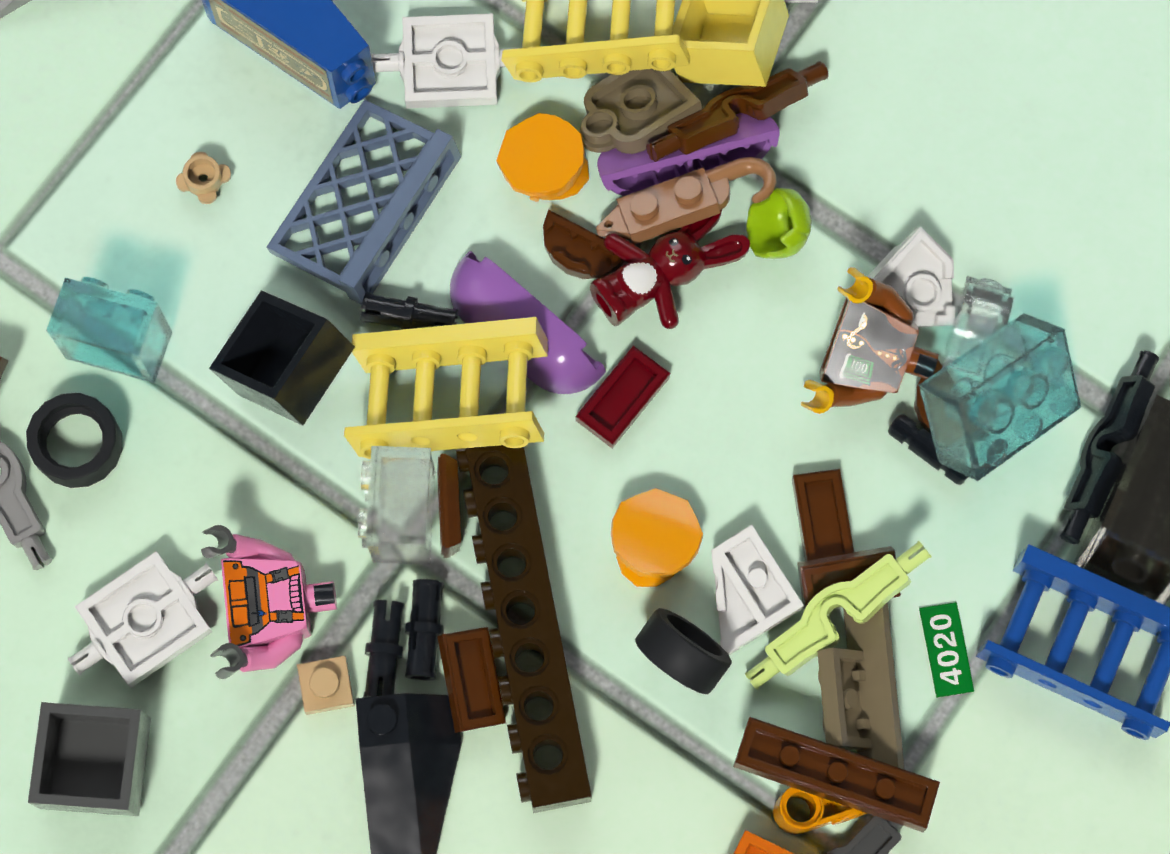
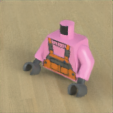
[201,525,337,679]

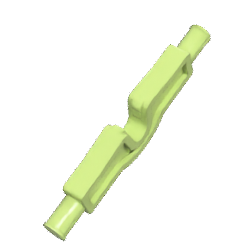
[745,541,932,690]

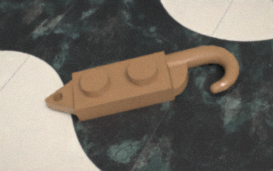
[596,157,777,244]

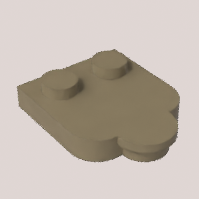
[579,69,702,154]

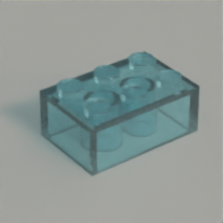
[919,313,1081,481]

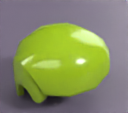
[746,188,812,259]

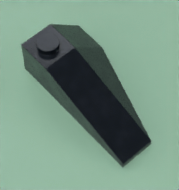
[355,693,462,854]

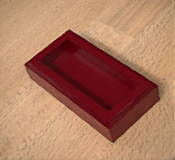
[575,345,671,449]

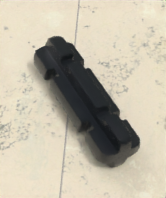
[888,414,974,485]

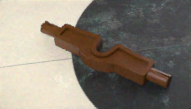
[646,61,829,162]

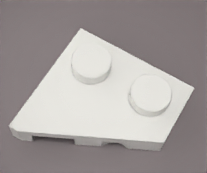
[711,525,805,655]

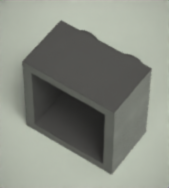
[28,702,151,816]

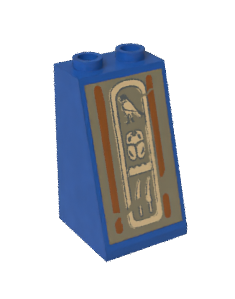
[202,0,376,109]

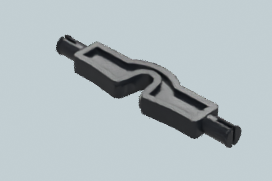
[1060,350,1159,545]

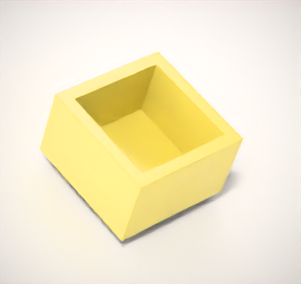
[673,0,789,87]

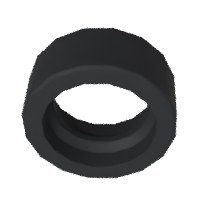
[26,393,123,488]
[635,608,732,695]

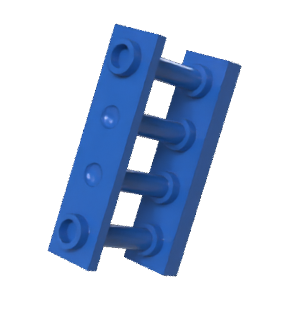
[976,544,1170,740]

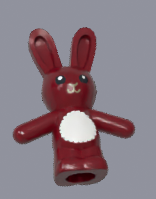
[590,210,750,329]

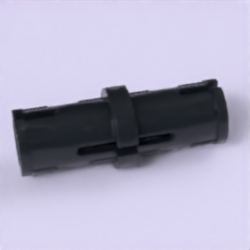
[360,292,459,330]
[405,579,444,680]
[363,600,405,698]

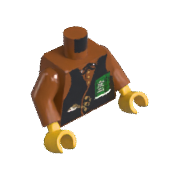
[801,267,939,414]

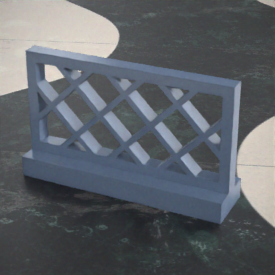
[266,99,461,305]

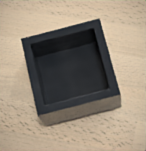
[209,290,355,426]

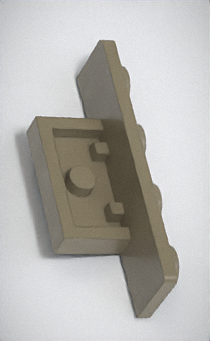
[817,602,905,770]

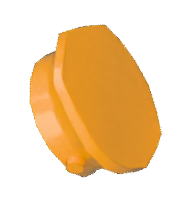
[496,113,589,202]
[611,488,703,587]

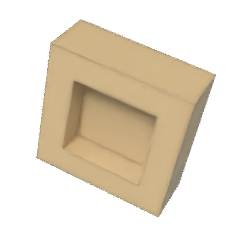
[297,656,355,715]

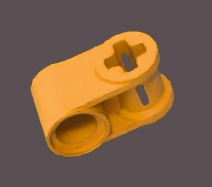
[773,787,868,835]

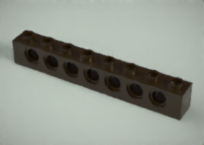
[456,445,592,813]

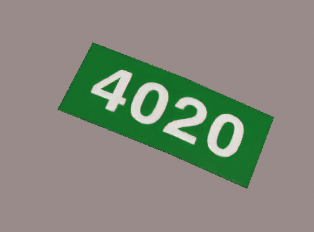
[919,602,974,698]

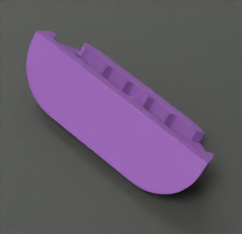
[597,113,780,196]
[450,251,606,394]

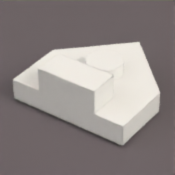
[867,227,955,327]

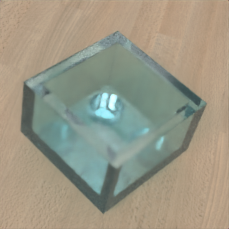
[46,277,172,383]

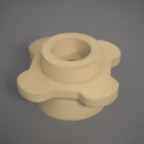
[176,152,231,204]

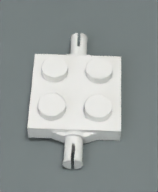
[371,13,518,109]
[68,551,218,688]

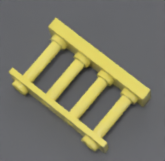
[344,317,548,460]

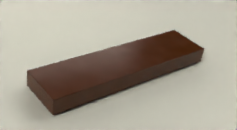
[733,717,940,832]

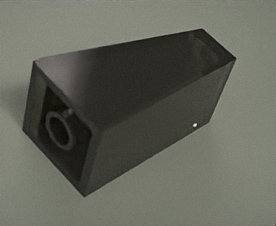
[1073,395,1170,605]

